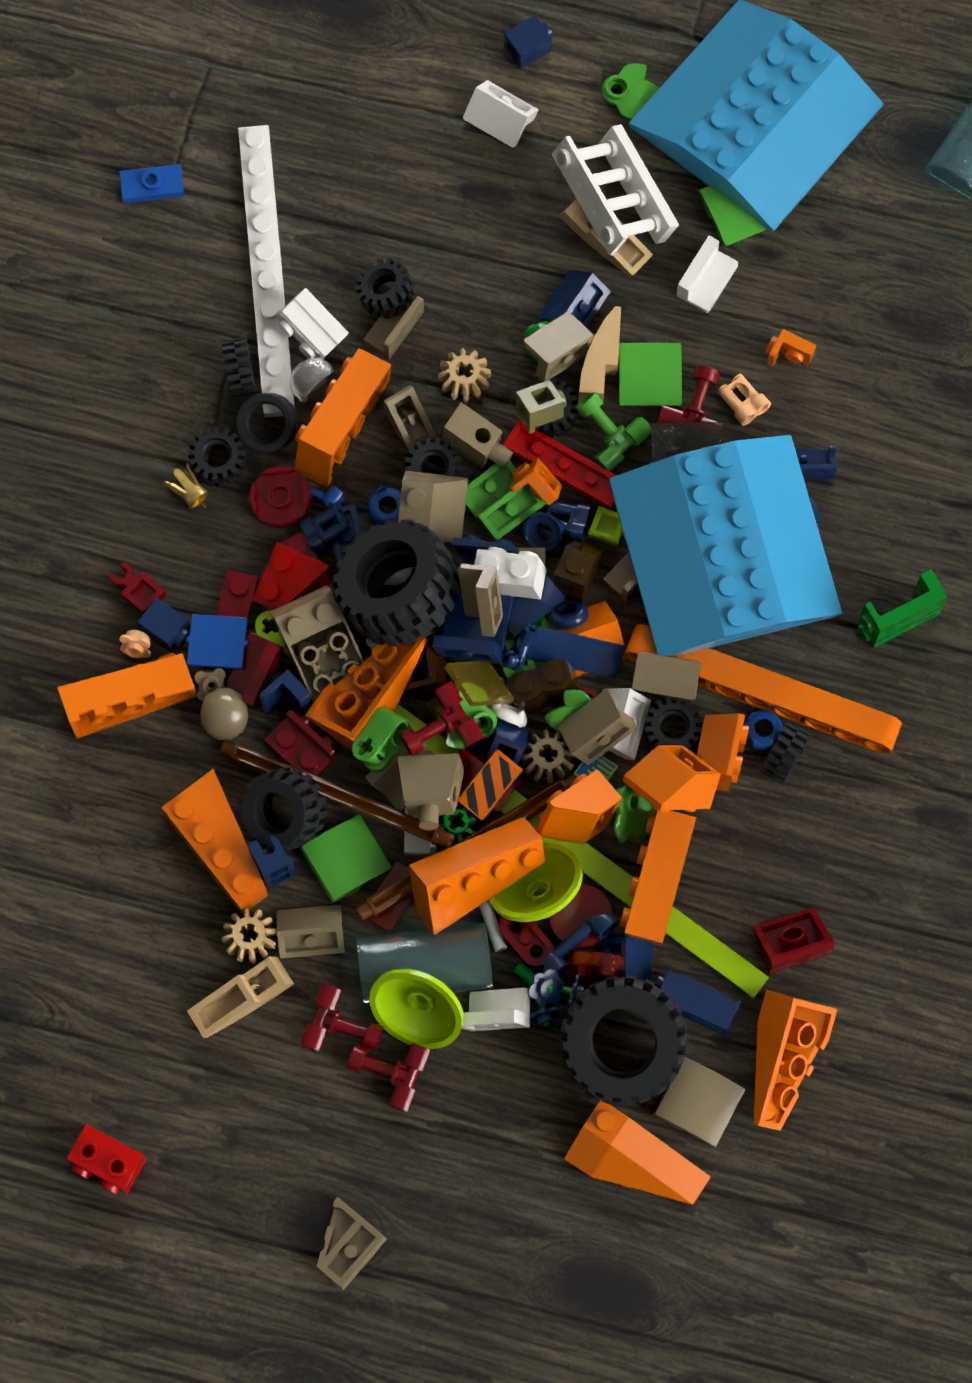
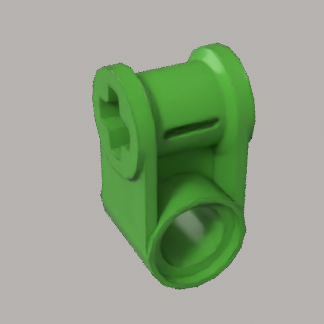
[352,706,412,772]

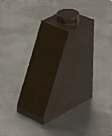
[554,540,605,604]

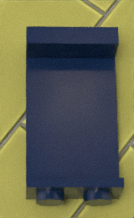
[432,536,519,664]

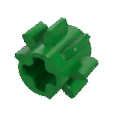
[438,807,476,843]

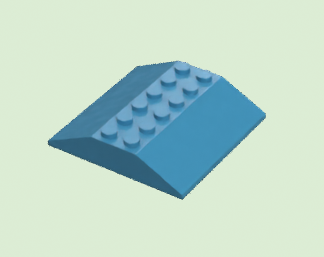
[628,0,883,233]
[609,435,842,657]

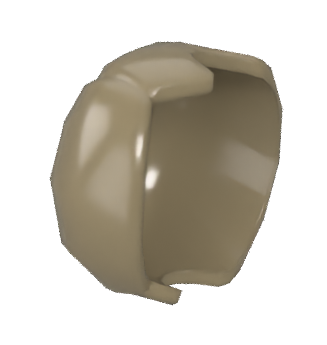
[200,688,248,740]

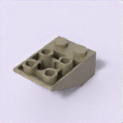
[269,585,364,703]

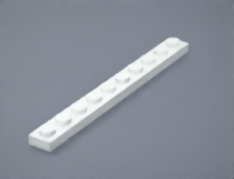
[238,125,295,418]

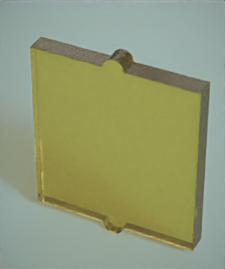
[444,661,514,706]

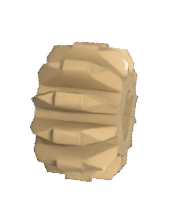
[438,348,491,403]
[222,908,277,964]

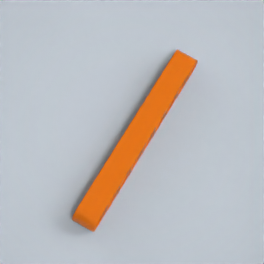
[624,624,902,754]

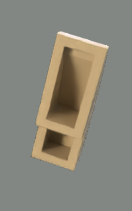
[559,198,653,277]
[578,306,621,404]
[187,957,294,1038]

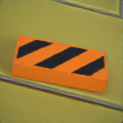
[458,749,523,821]

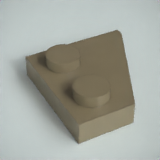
[317,1197,387,1290]

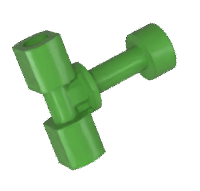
[576,392,653,471]

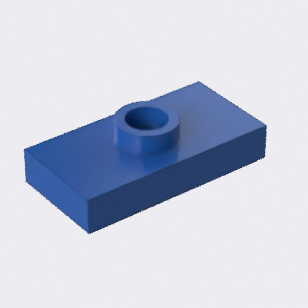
[119,164,184,203]

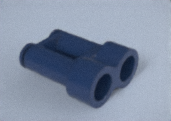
[540,501,592,541]
[300,502,352,554]

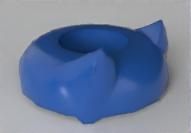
[368,486,401,526]
[743,710,783,751]

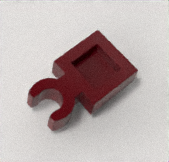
[109,562,167,615]

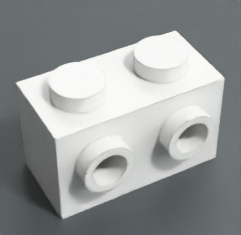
[474,547,547,600]

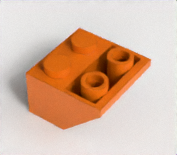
[697,713,749,792]
[623,745,721,813]
[536,769,622,844]

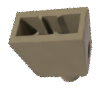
[441,402,514,468]
[398,753,464,830]

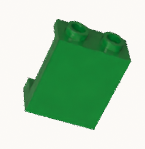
[857,569,947,649]

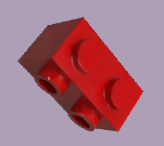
[66,1124,147,1195]

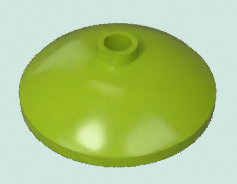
[489,843,583,922]
[369,969,464,1049]

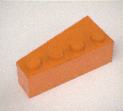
[57,653,197,739]
[620,810,696,946]
[409,817,545,935]

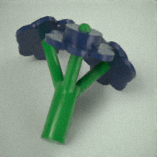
[514,963,586,1027]

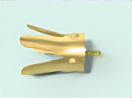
[163,462,209,509]

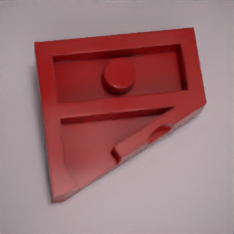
[252,542,333,610]

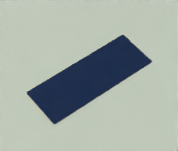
[528,626,626,678]

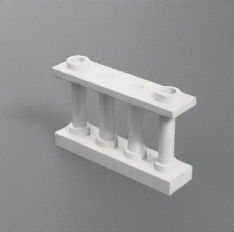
[552,124,679,256]

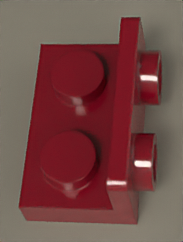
[264,709,337,777]

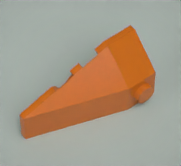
[305,636,427,751]
[754,989,838,1131]
[564,1099,711,1205]

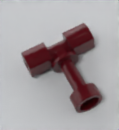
[657,365,723,444]
[399,681,484,756]
[300,983,384,1053]
[347,1043,431,1113]

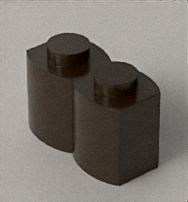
[506,659,581,713]

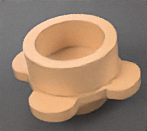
[119,630,151,658]

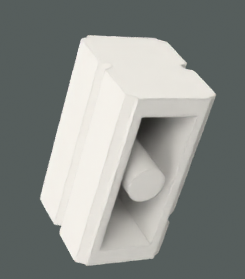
[275,288,349,361]

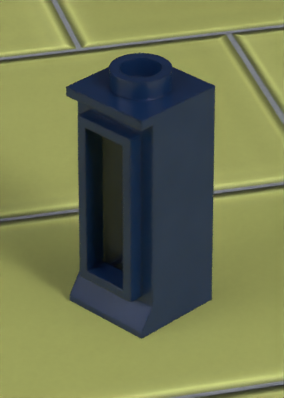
[655,968,741,1036]

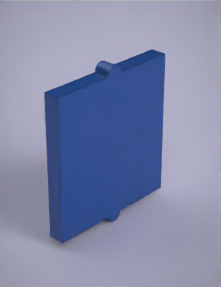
[186,614,248,670]

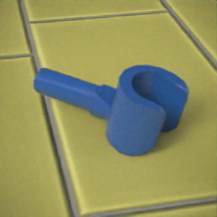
[311,486,345,508]

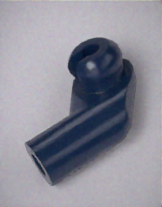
[502,624,539,670]

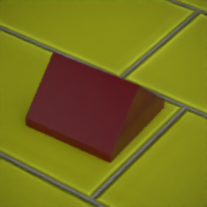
[753,907,835,974]

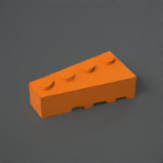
[295,348,392,488]
[161,769,268,915]

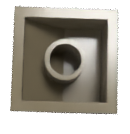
[398,471,468,543]

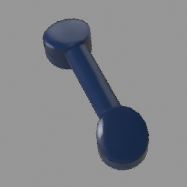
[543,914,619,978]

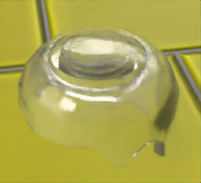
[290,357,335,402]

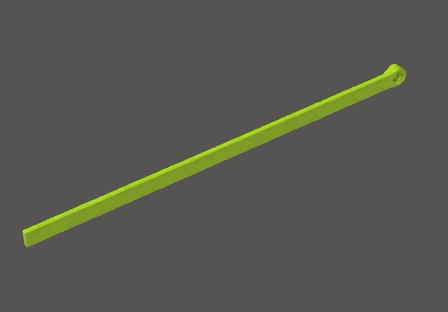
[255,610,769,999]

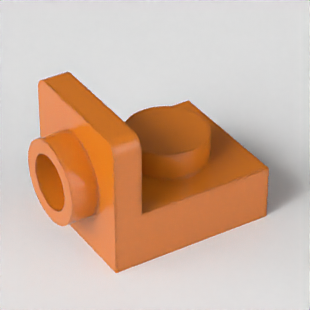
[765,329,816,367]
[510,458,562,506]

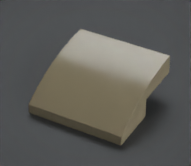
[653,1057,745,1147]

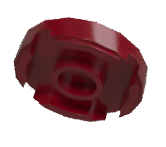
[249,466,312,528]
[549,884,613,949]

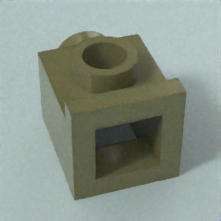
[516,380,567,434]

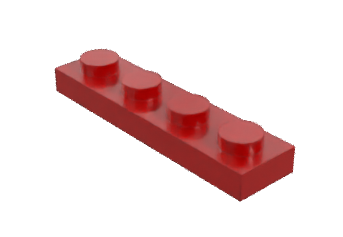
[503,420,617,510]

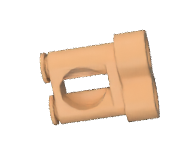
[717,374,771,426]

